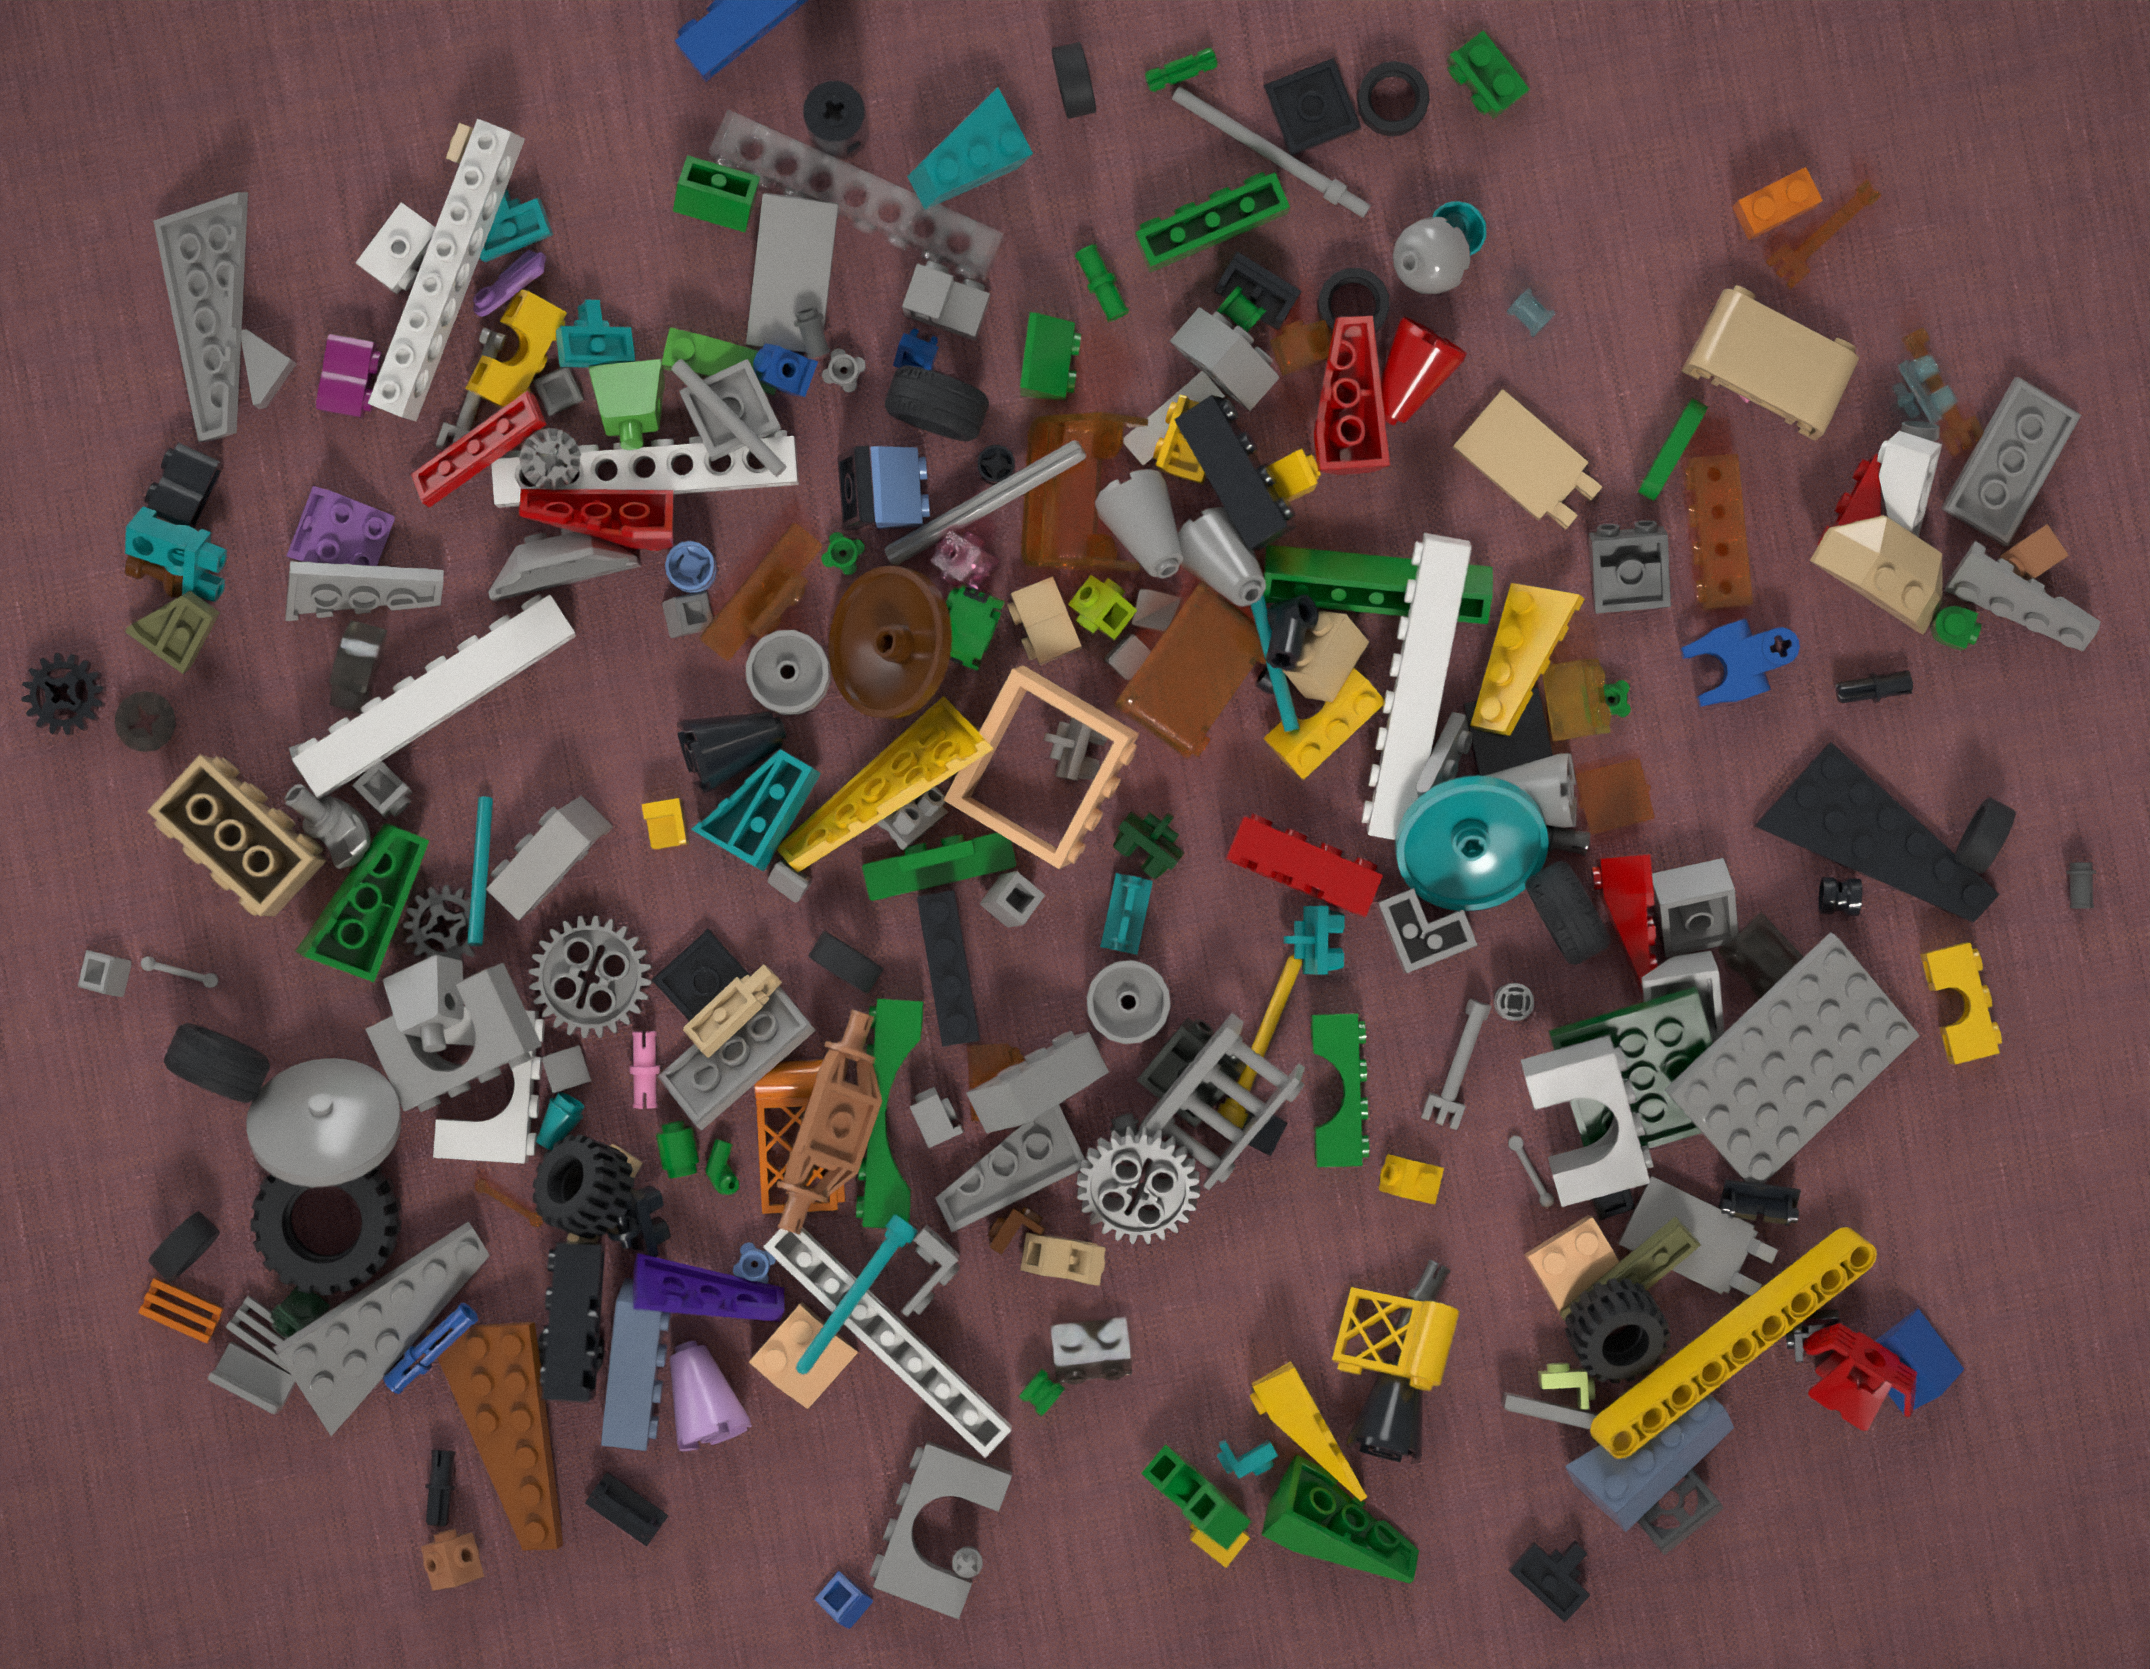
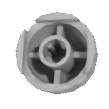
[1393,217,1470,294]

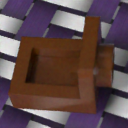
[987,1206,1046,1255]

